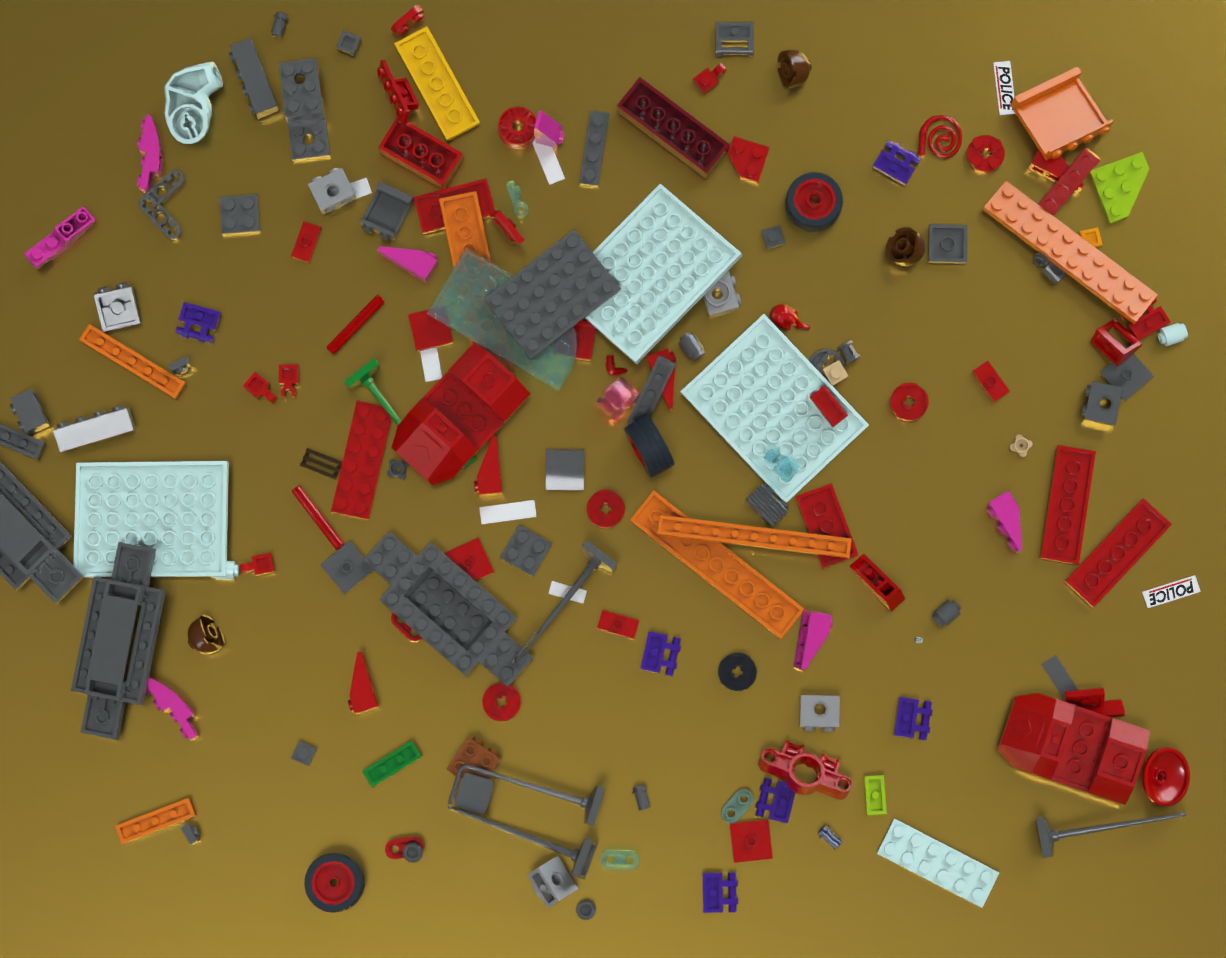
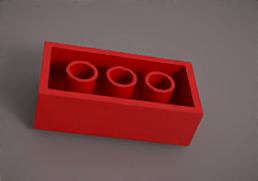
[378,117,464,189]

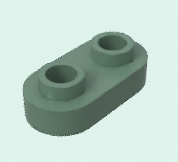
[721,789,754,823]

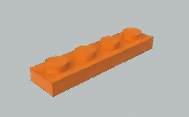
[115,798,196,844]

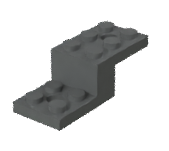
[279,58,330,162]

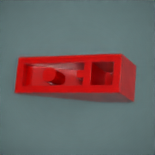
[1029,149,1084,193]
[646,348,677,412]
[474,436,503,497]
[850,554,905,612]
[348,651,379,714]

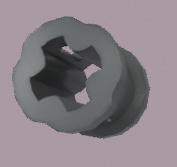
[837,340,861,365]

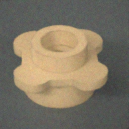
[1010,434,1033,457]

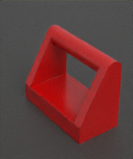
[1090,319,1142,367]

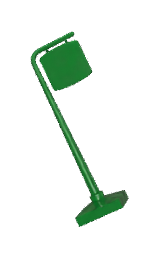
[344,358,477,473]

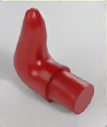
[606,355,628,376]

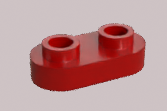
[391,5,424,36]
[391,613,422,642]
[385,837,424,859]

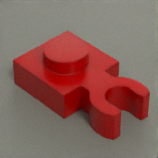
[279,364,299,398]

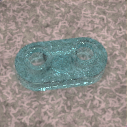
[600,850,639,870]

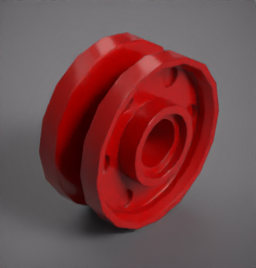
[498,106,536,149]

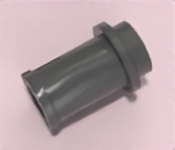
[270,12,288,37]
[632,785,651,810]

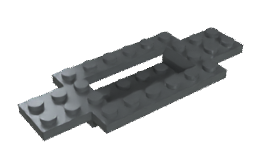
[0,461,84,604]
[364,532,534,687]
[71,542,166,740]

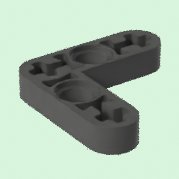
[139,170,185,241]

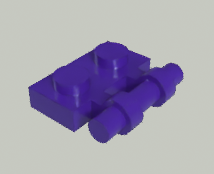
[872,140,921,186]
[175,302,221,343]
[641,631,681,676]
[894,697,933,741]
[755,778,795,824]
[702,873,738,913]

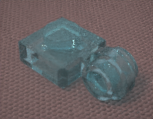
[506,181,528,217]
[764,449,800,483]

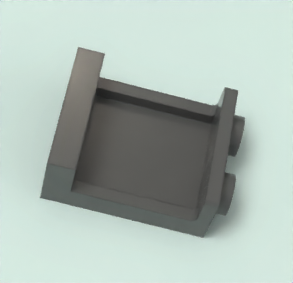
[359,181,414,241]

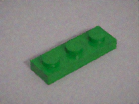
[362,740,422,788]

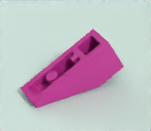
[534,110,565,149]
[377,246,439,283]
[793,610,833,670]

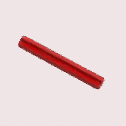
[326,295,384,354]
[292,486,344,550]

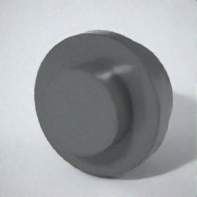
[403,843,423,863]
[576,900,596,920]

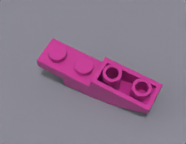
[137,114,162,193]
[24,206,96,270]
[146,678,199,741]

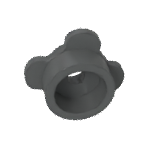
[387,459,408,480]

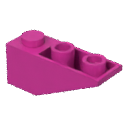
[987,491,1022,554]

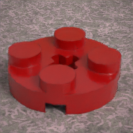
[966,135,1005,174]
[890,383,929,422]
[587,490,625,529]
[482,683,521,722]

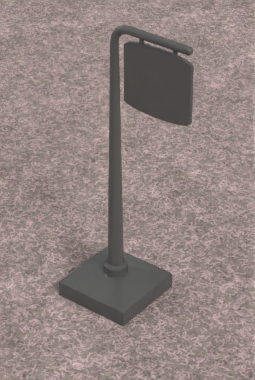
[511,540,617,666]
[448,765,605,826]
[448,806,598,880]
[1036,812,1187,858]

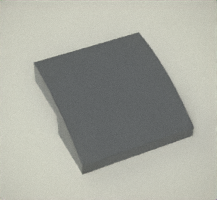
[546,449,584,490]

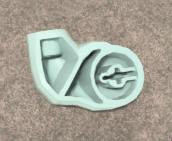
[164,61,223,144]

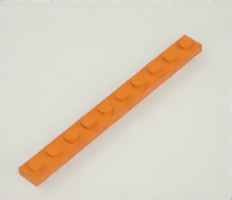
[657,515,852,558]

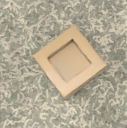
[822,360,849,386]

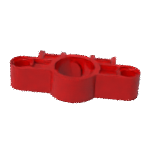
[758,739,852,800]

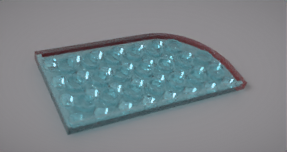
[427,249,577,391]

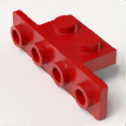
[377,59,419,124]
[1064,688,1125,717]

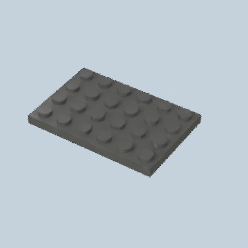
[484,230,621,359]

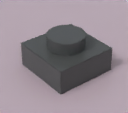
[336,30,361,56]
[762,225,785,250]
[169,357,192,375]
[291,741,317,766]
[181,824,200,845]

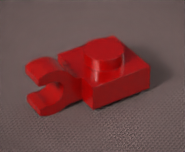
[693,63,726,95]
[243,372,277,404]
[239,553,275,576]

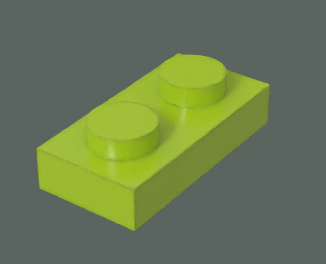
[864,775,887,815]

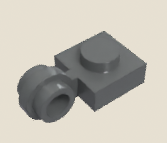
[1034,252,1067,284]

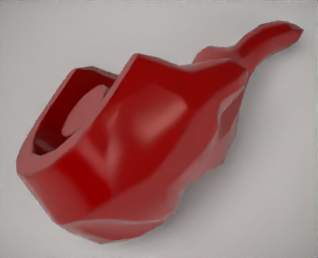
[770,304,810,330]

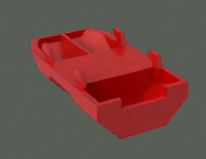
[391,342,531,486]
[997,693,1150,805]

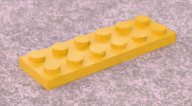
[394,26,480,142]

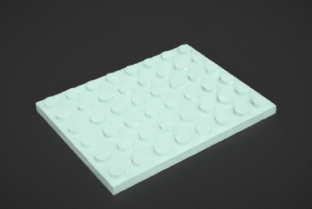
[585,184,742,364]
[680,314,869,503]
[73,461,229,578]

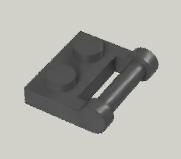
[716,22,754,57]

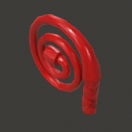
[918,115,962,159]

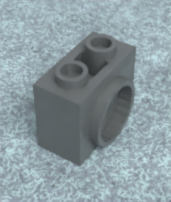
[1082,381,1123,425]

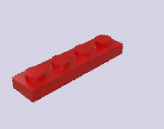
[1038,147,1101,216]

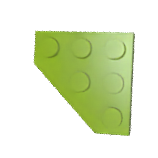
[1089,152,1149,224]

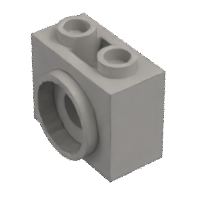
[308,168,357,215]
[703,271,742,318]
[799,695,840,732]
[527,856,578,908]

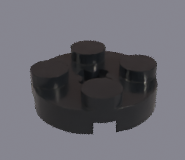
[718,653,757,692]

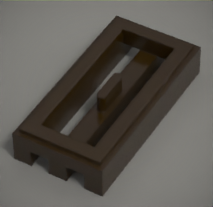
[300,448,342,480]

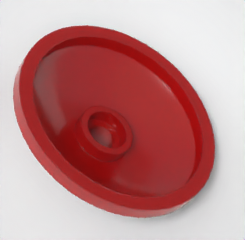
[1142,747,1190,806]

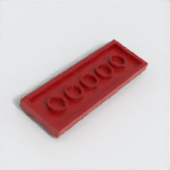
[331,400,395,520]
[1040,445,1096,565]
[1064,498,1172,608]

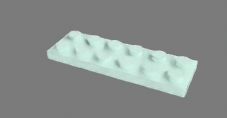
[876,818,999,908]

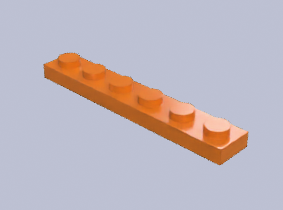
[79,324,186,399]

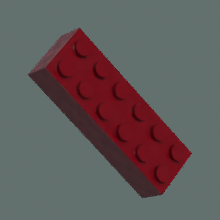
[617,77,730,179]

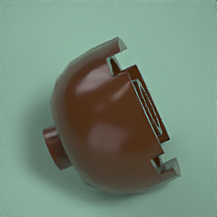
[777,50,812,88]
[886,227,925,267]
[188,615,225,654]

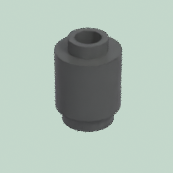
[679,332,705,362]
[932,600,961,628]

